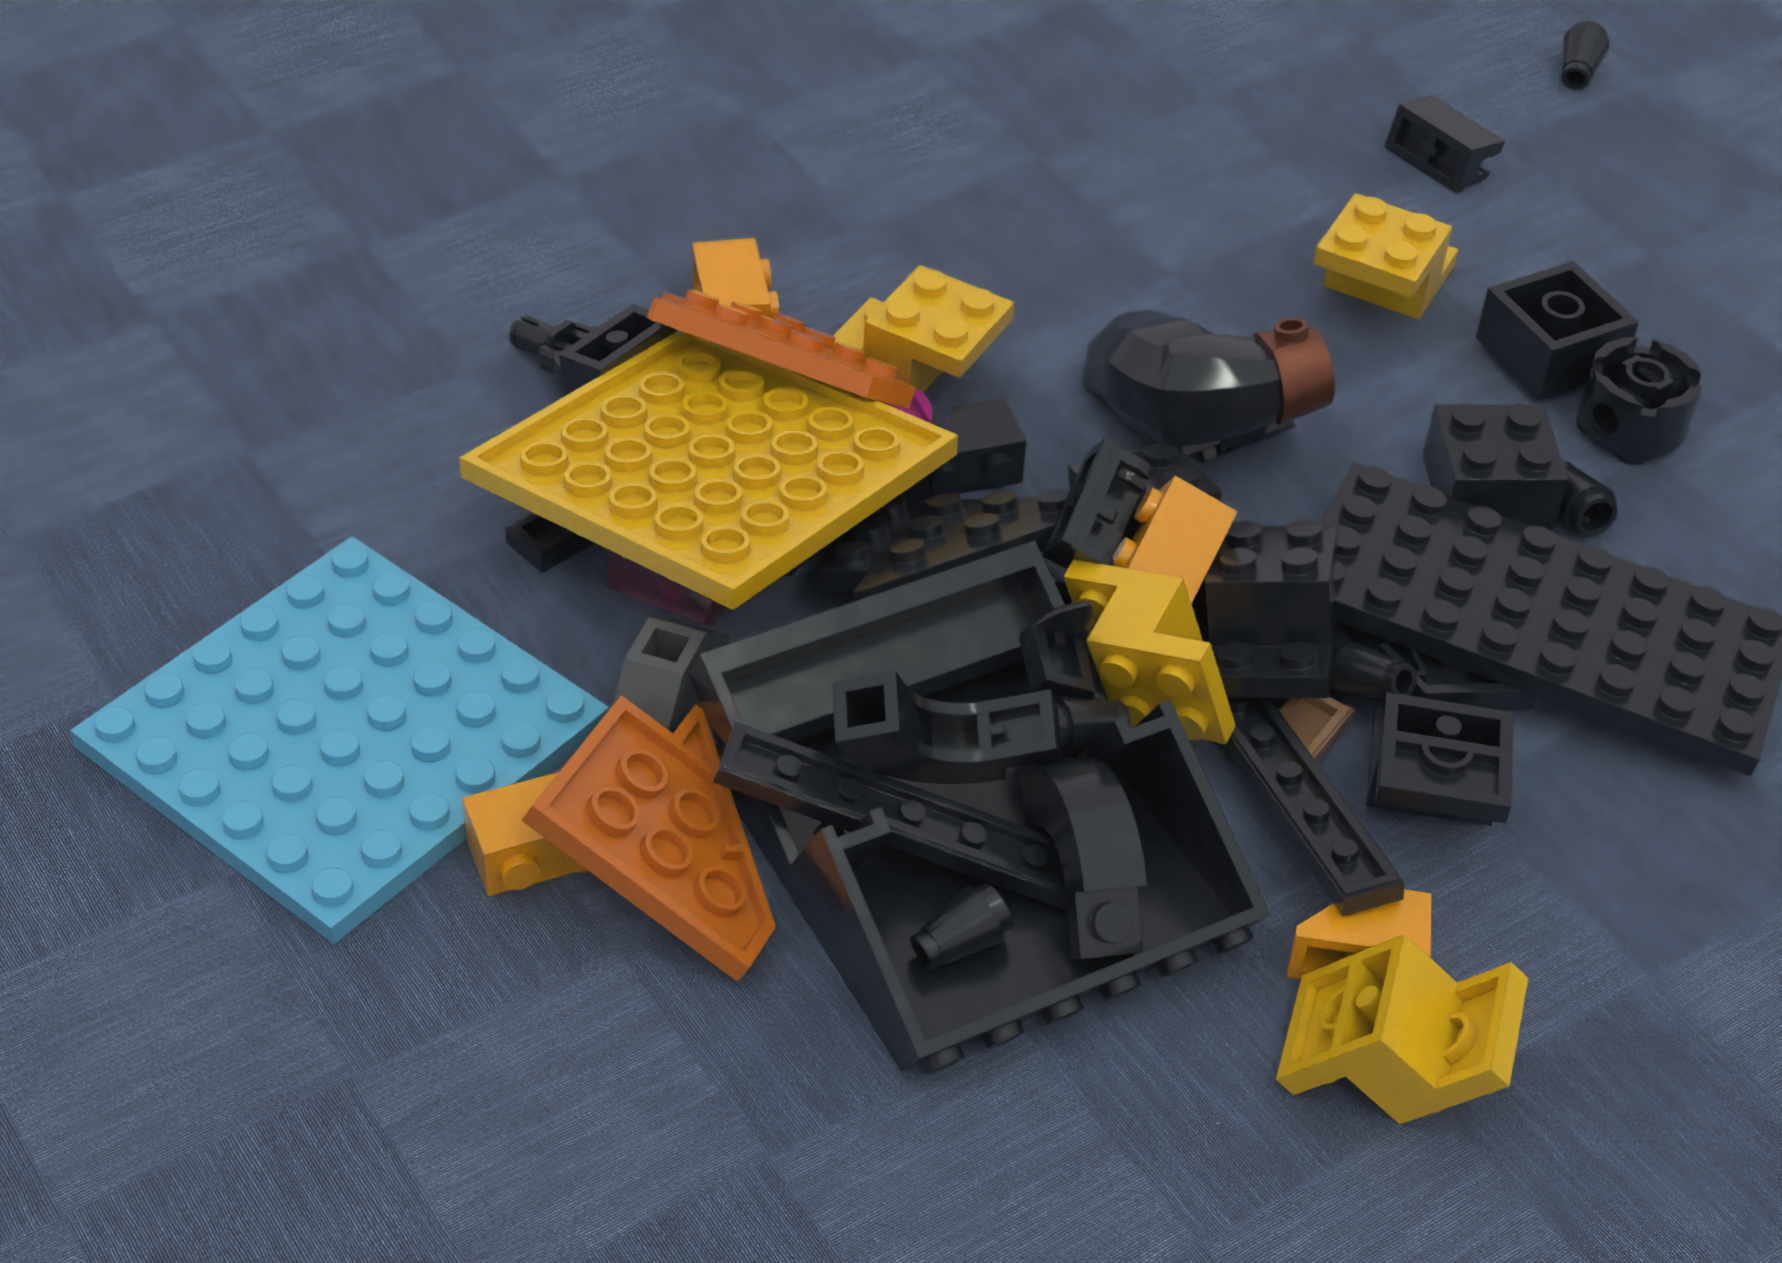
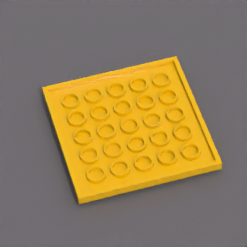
[459,330,958,610]

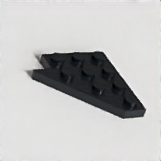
[814,489,1069,601]

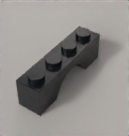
[900,398,1027,501]

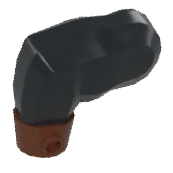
[1082,310,1335,447]

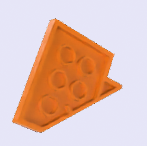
[647,289,917,409]
[521,695,776,982]

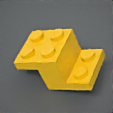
[1313,193,1459,320]
[833,265,1015,393]
[1063,559,1236,744]
[1276,934,1529,1124]

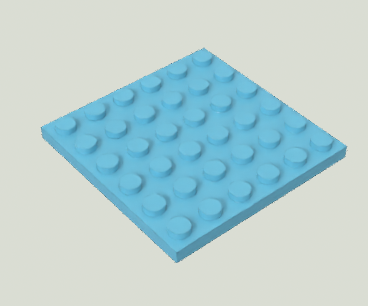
[70,536,610,944]

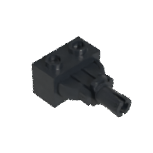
[509,304,676,396]

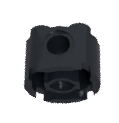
[1576,337,1702,465]

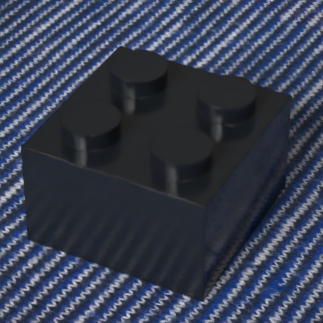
[1475,261,1639,400]
[1423,403,1568,530]

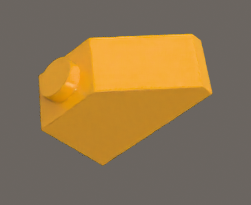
[1286,889,1431,979]

